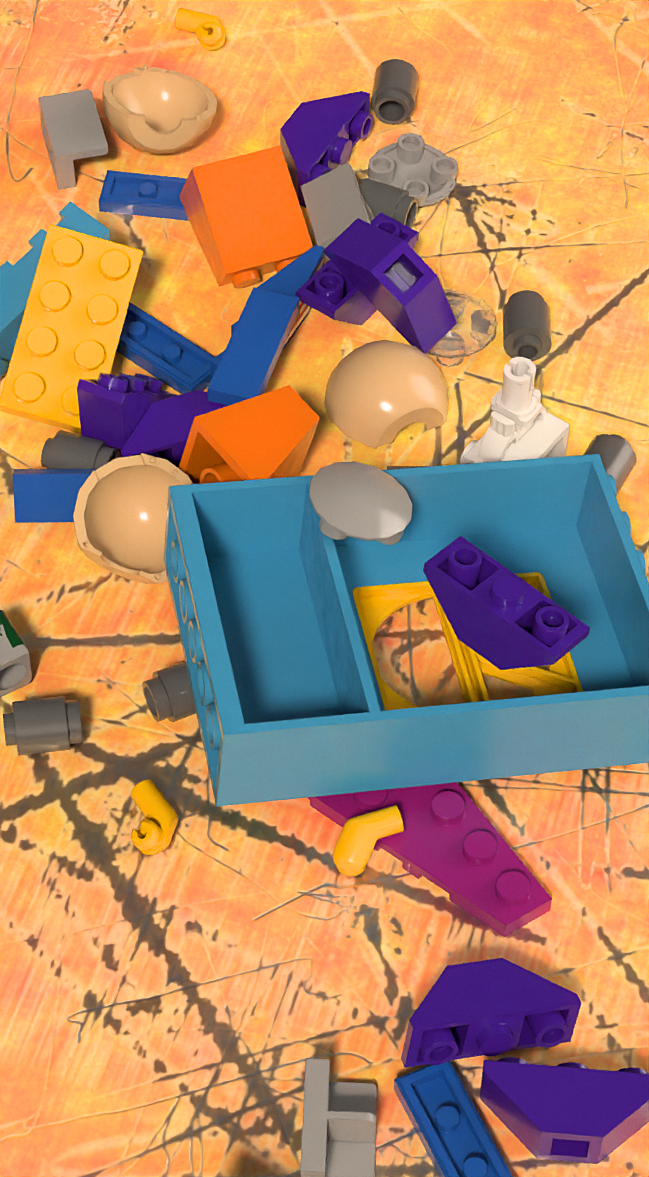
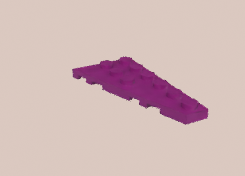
[307,782,552,937]

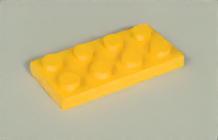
[0,224,143,433]

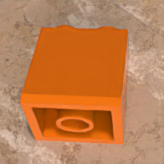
[179,146,313,289]
[178,385,320,484]

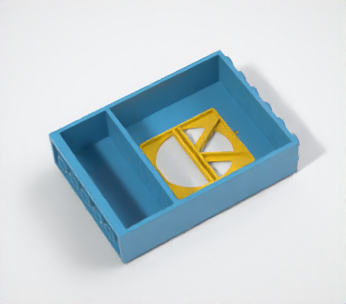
[163,454,649,807]

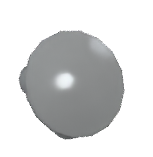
[367,133,458,207]
[309,461,412,545]

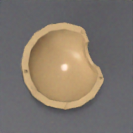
[102,64,217,154]
[324,340,449,449]
[73,453,193,584]

